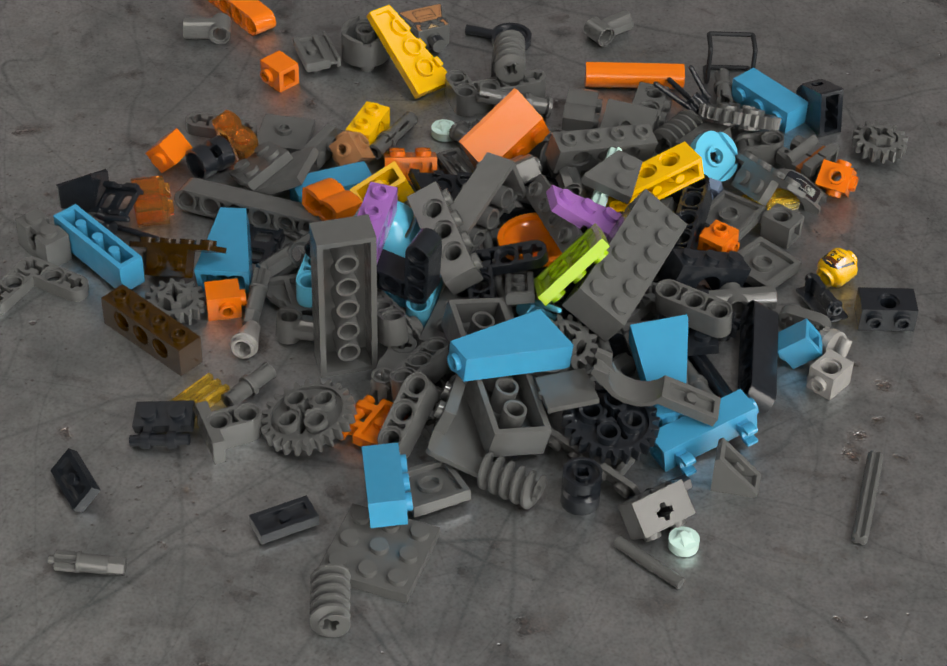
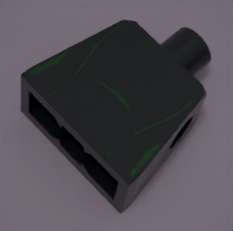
[796,79,844,137]

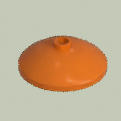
[497,213,562,268]

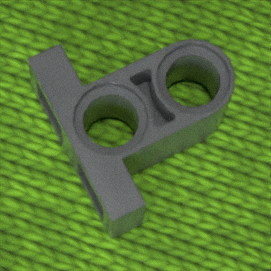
[195,401,262,465]

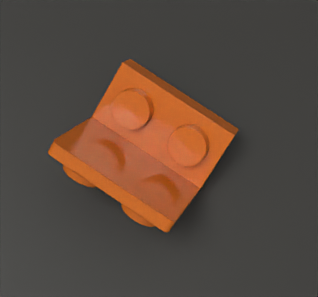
[384,147,437,184]

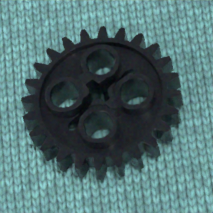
[561,381,660,465]

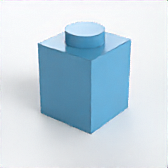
[778,318,823,369]

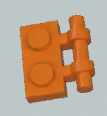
[342,395,409,447]

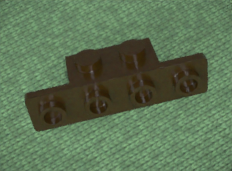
[129,237,227,278]

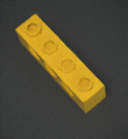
[606,141,704,212]

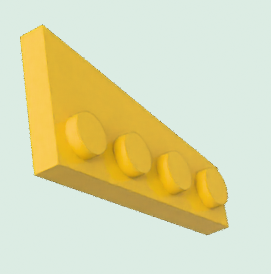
[366,5,447,99]

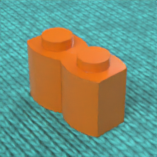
[302,178,362,221]

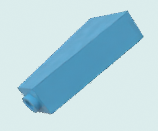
[194,207,253,293]
[447,309,574,382]
[628,314,688,427]

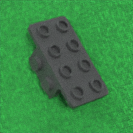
[426,374,486,477]

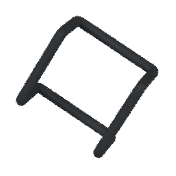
[703,31,758,84]

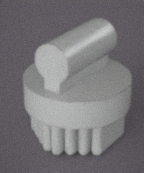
[819,327,853,358]

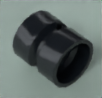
[185,135,235,180]
[560,457,603,516]

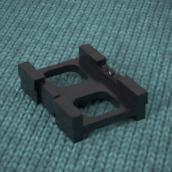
[87,181,144,218]
[249,224,285,264]

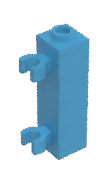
[649,389,759,476]

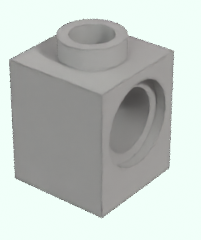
[806,349,854,401]

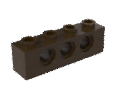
[101,284,203,376]

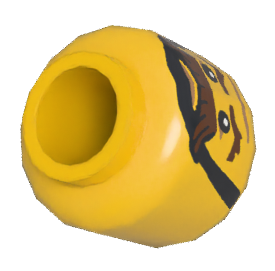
[816,248,858,288]

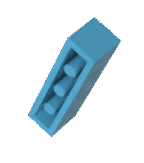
[53,204,145,289]

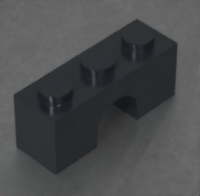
[658,248,751,290]

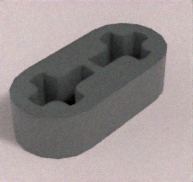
[778,304,832,331]

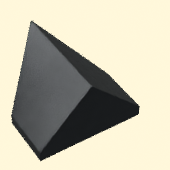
[56,169,109,213]

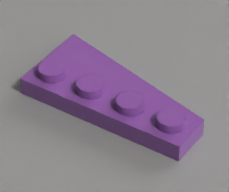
[546,185,622,237]

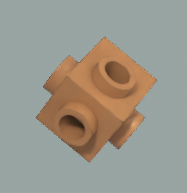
[329,130,375,166]

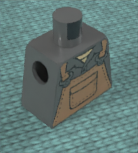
[398,3,450,52]

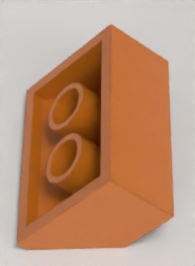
[459,88,550,168]

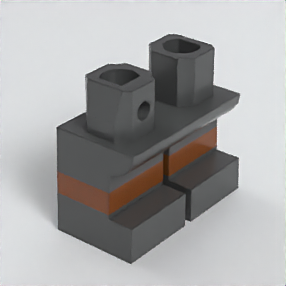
[776,134,840,184]

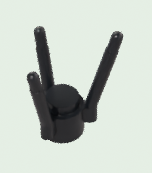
[653,65,712,114]
[92,212,159,241]

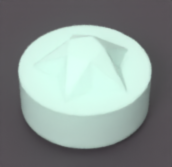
[431,119,454,142]
[668,526,700,557]

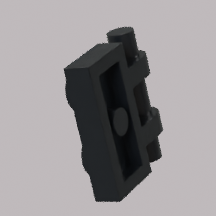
[129,400,196,449]

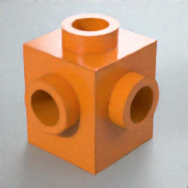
[815,159,859,199]
[697,219,740,252]

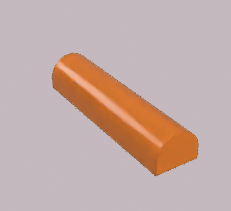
[584,62,685,89]

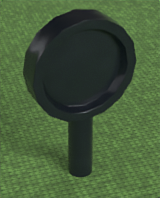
[465,22,532,51]

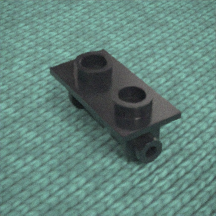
[796,273,848,323]

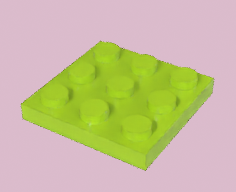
[534,223,610,306]

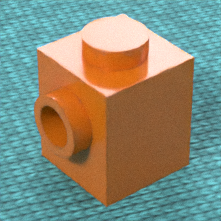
[260,50,299,93]
[145,128,193,173]
[204,278,247,321]

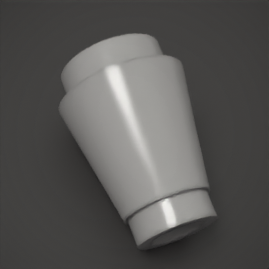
[230,320,261,359]

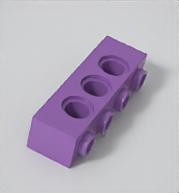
[357,182,398,263]

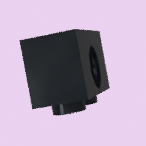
[854,287,919,332]

